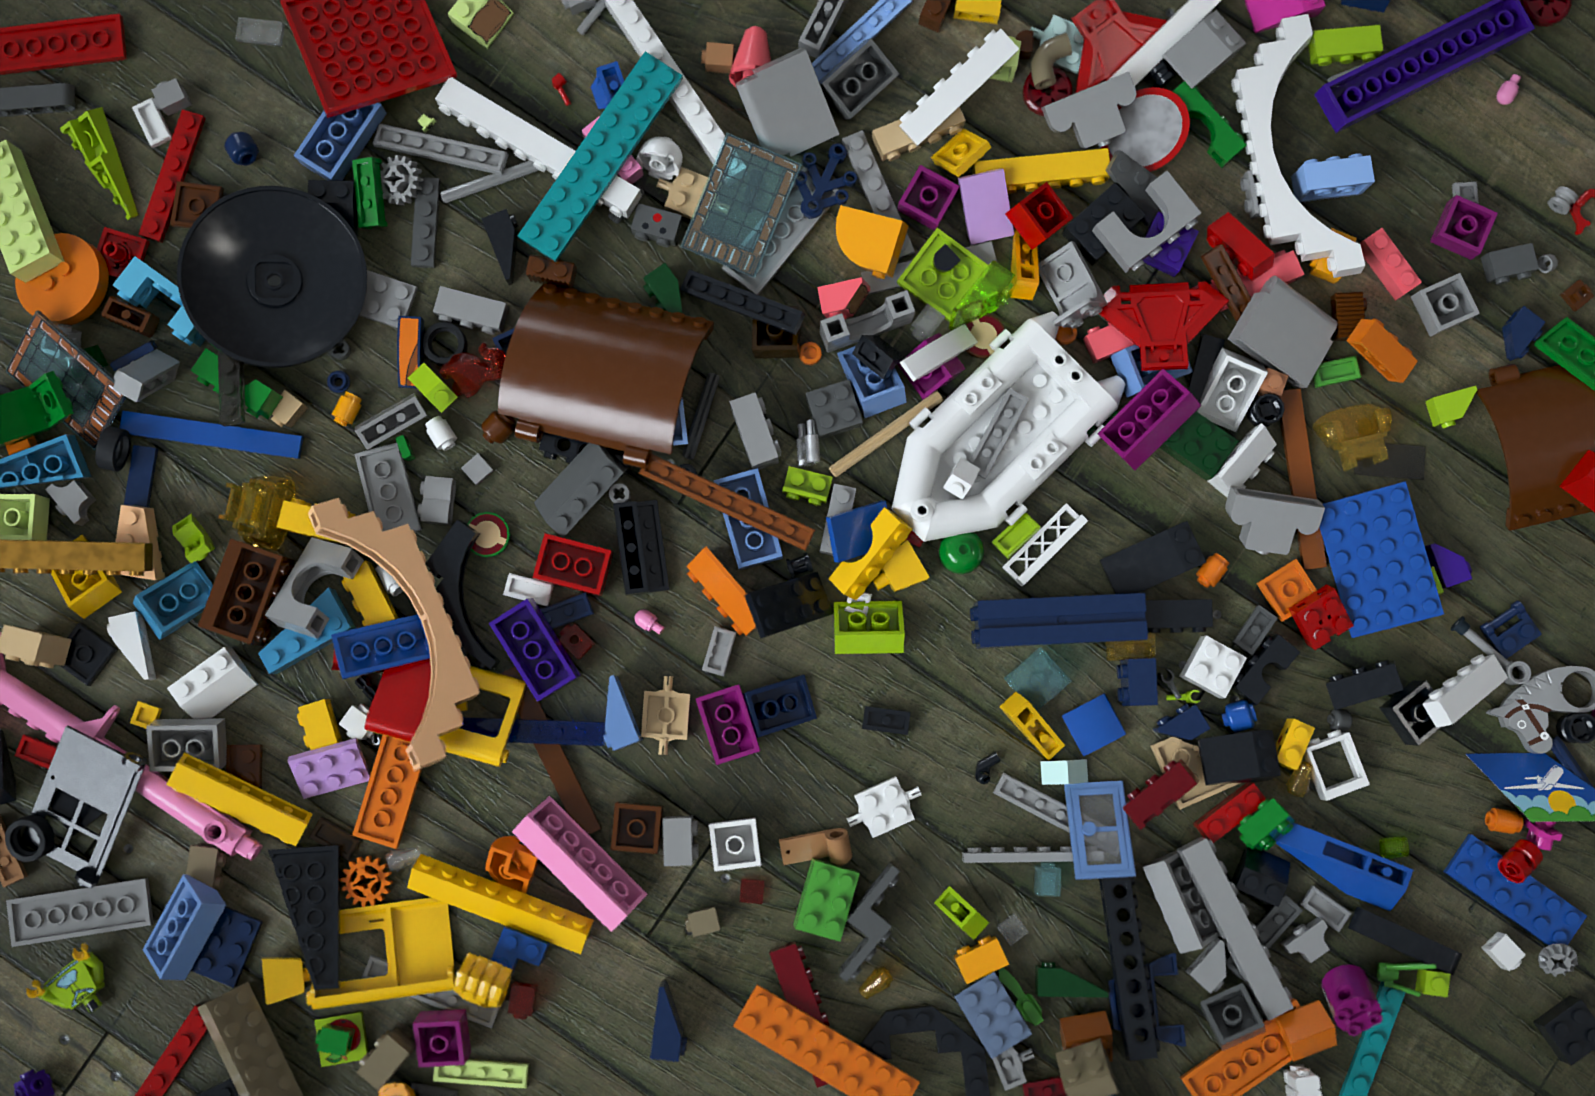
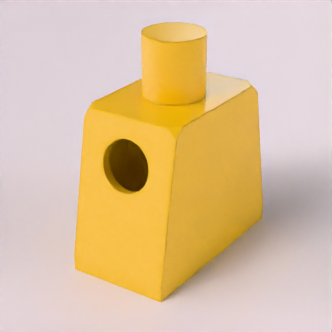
[872,540,930,592]
[261,957,311,1005]

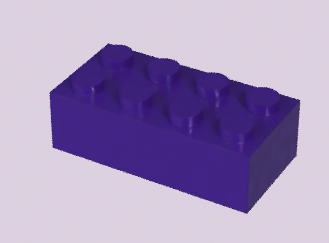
[489,598,581,702]

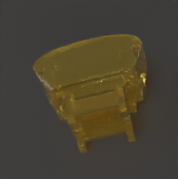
[1312,405,1392,472]
[218,476,295,550]

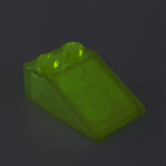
[948,260,1015,331]

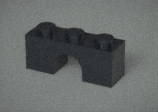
[1231,634,1300,705]

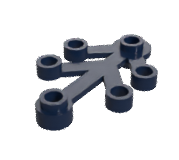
[793,143,857,219]

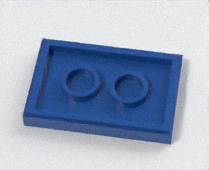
[826,500,887,563]

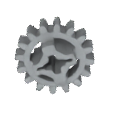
[380,155,423,205]

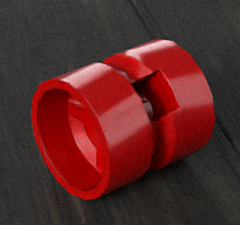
[1497,839,1543,883]

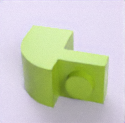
[172,513,215,563]

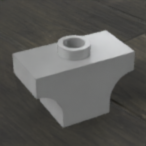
[45,480,96,526]
[1279,917,1330,963]

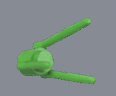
[1377,962,1436,997]

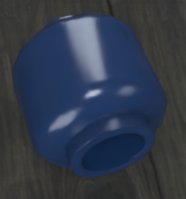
[224,132,259,166]

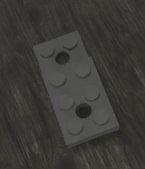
[838,862,900,982]

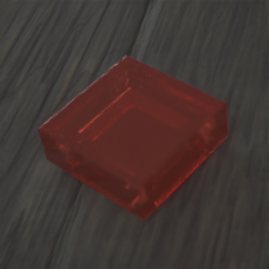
[739,878,764,904]

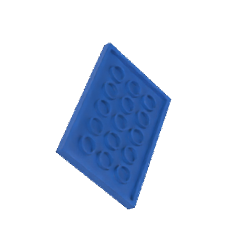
[1319,481,1444,638]

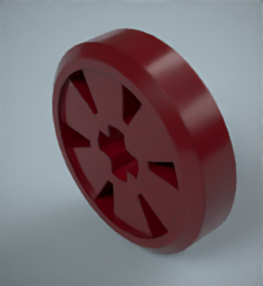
[1520,0,1572,27]
[1022,67,1072,116]

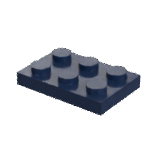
[191,906,263,988]

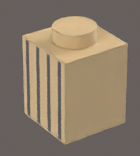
[271,390,308,428]

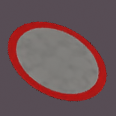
[1101,87,1190,172]

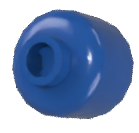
[1221,700,1258,733]

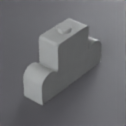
[1041,72,1136,149]
[1225,487,1325,555]

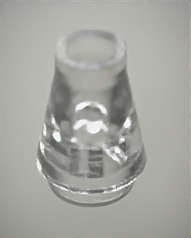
[385,846,420,872]

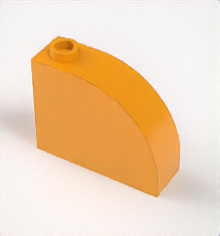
[836,205,909,279]

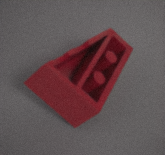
[1122,759,1199,830]

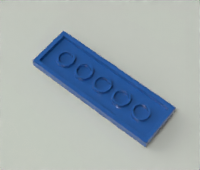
[1443,834,1587,945]

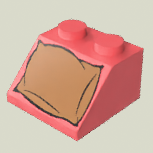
[817,277,870,319]

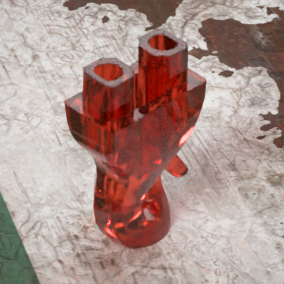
[440,342,506,398]

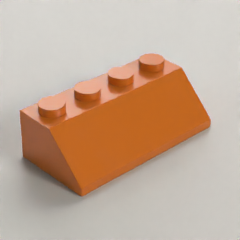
[686,546,756,637]

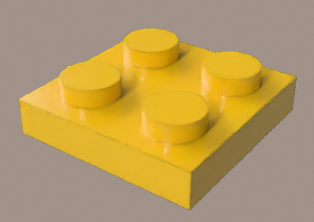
[931,128,992,177]

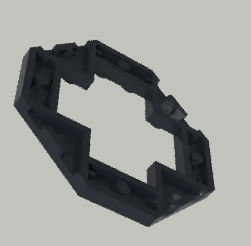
[860,1005,990,1096]

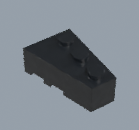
[1326,660,1404,710]

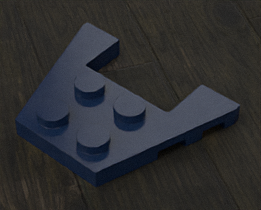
[1107,953,1186,1047]

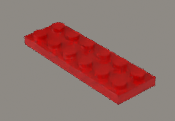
[0,13,127,75]

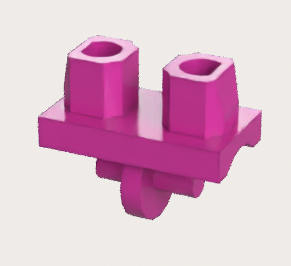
[1523,818,1562,851]

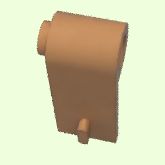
[779,828,852,866]

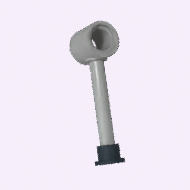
[1450,616,1531,685]

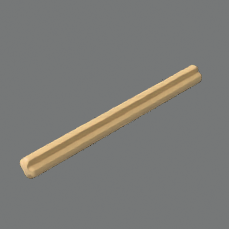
[829,391,943,477]

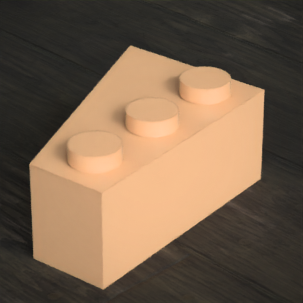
[115,505,165,580]

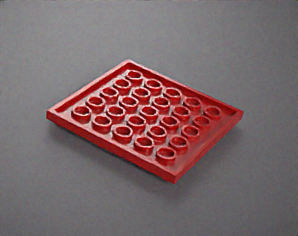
[280,0,457,118]

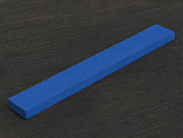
[120,411,304,459]

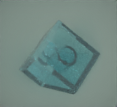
[1004,647,1072,711]

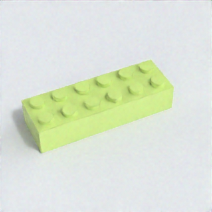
[0,140,65,283]

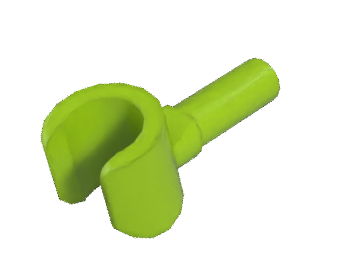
[1166,690,1200,704]

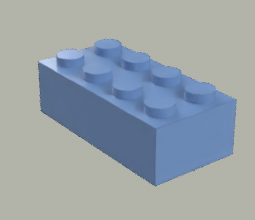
[294,103,387,181]
[714,468,783,571]

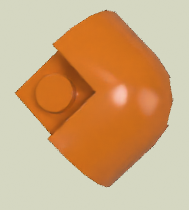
[486,836,538,894]

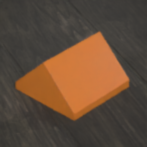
[1276,1000,1337,1062]

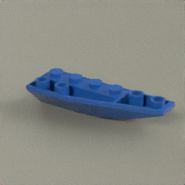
[1275,823,1413,911]

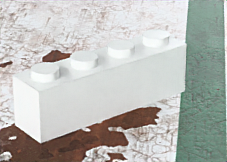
[1423,654,1508,728]

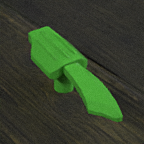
[999,968,1044,1026]

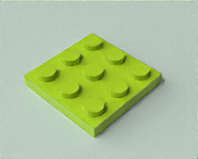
[896,228,992,323]

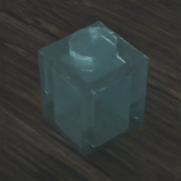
[1034,862,1061,897]

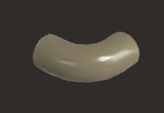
[1031,33,1072,89]

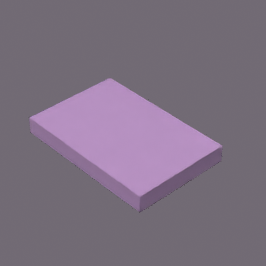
[958,168,1014,245]

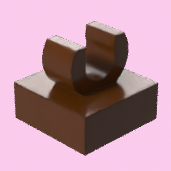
[1560,279,1594,312]

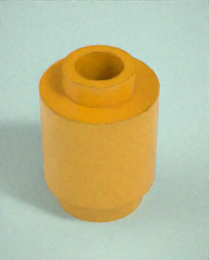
[331,391,362,427]

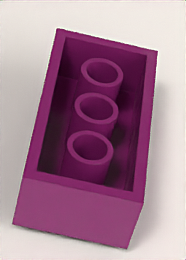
[1097,369,1202,471]

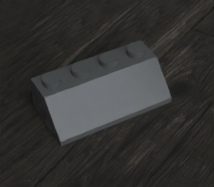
[534,443,628,538]

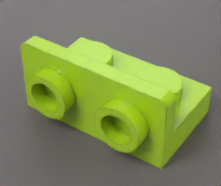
[782,466,833,506]

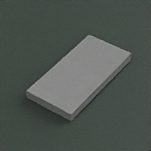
[354,443,422,532]

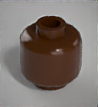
[481,410,515,444]

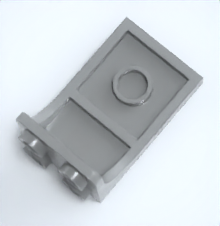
[1038,241,1108,329]

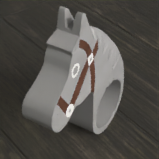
[1486,666,1595,754]

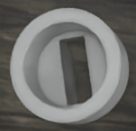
[1537,254,1558,273]

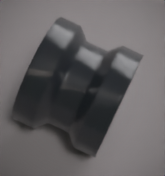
[1148,60,1176,88]

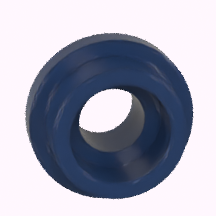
[327,370,350,393]

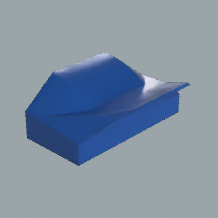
[591,61,624,109]

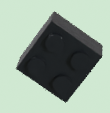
[1379,680,1441,746]
[1533,995,1595,1066]

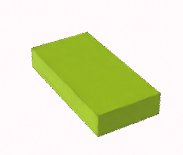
[992,512,1041,559]

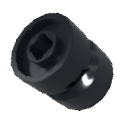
[1247,394,1284,427]
[1556,713,1595,743]

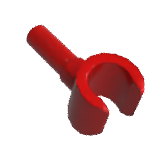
[552,73,571,106]

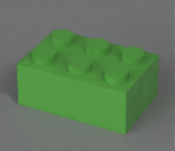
[793,858,860,941]

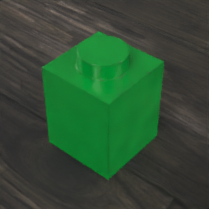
[315,1024,355,1056]

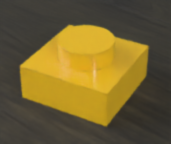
[130,701,162,729]

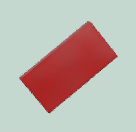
[14,734,58,769]

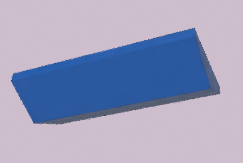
[331,614,430,680]

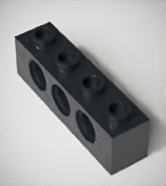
[539,432,631,477]

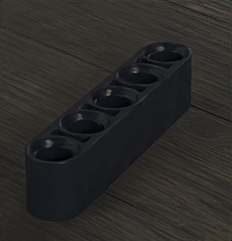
[1348,907,1462,976]

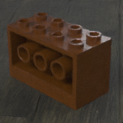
[198,538,295,646]

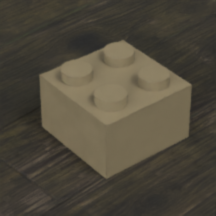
[357,1027,416,1091]
[1055,1039,1118,1096]

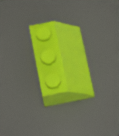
[834,601,905,654]

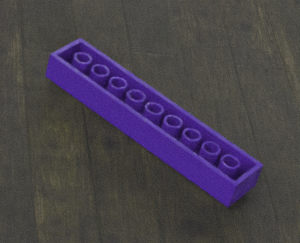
[1314,0,1535,133]

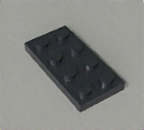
[744,572,833,639]

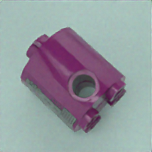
[1321,965,1382,1036]

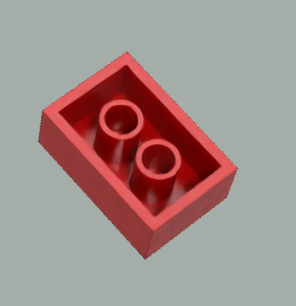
[532,533,614,597]

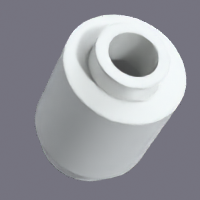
[425,416,457,451]

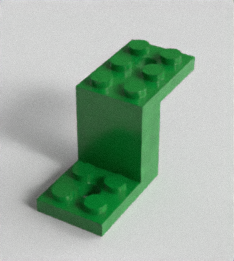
[0,371,74,447]

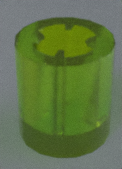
[1379,836,1409,859]

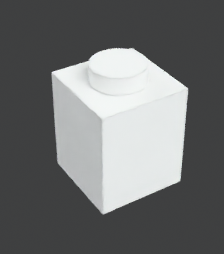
[943,458,980,500]
[1481,932,1526,971]

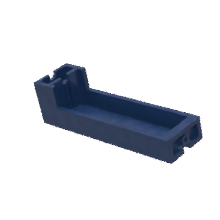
[970,593,1148,649]

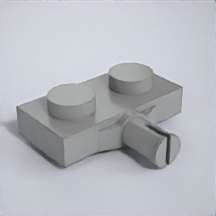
[992,1046,1035,1091]

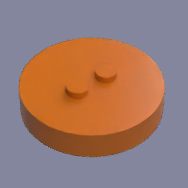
[15,233,109,326]

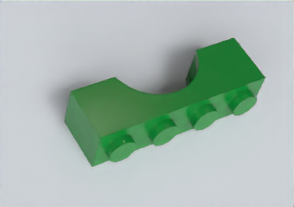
[1172,81,1246,169]
[191,348,283,419]

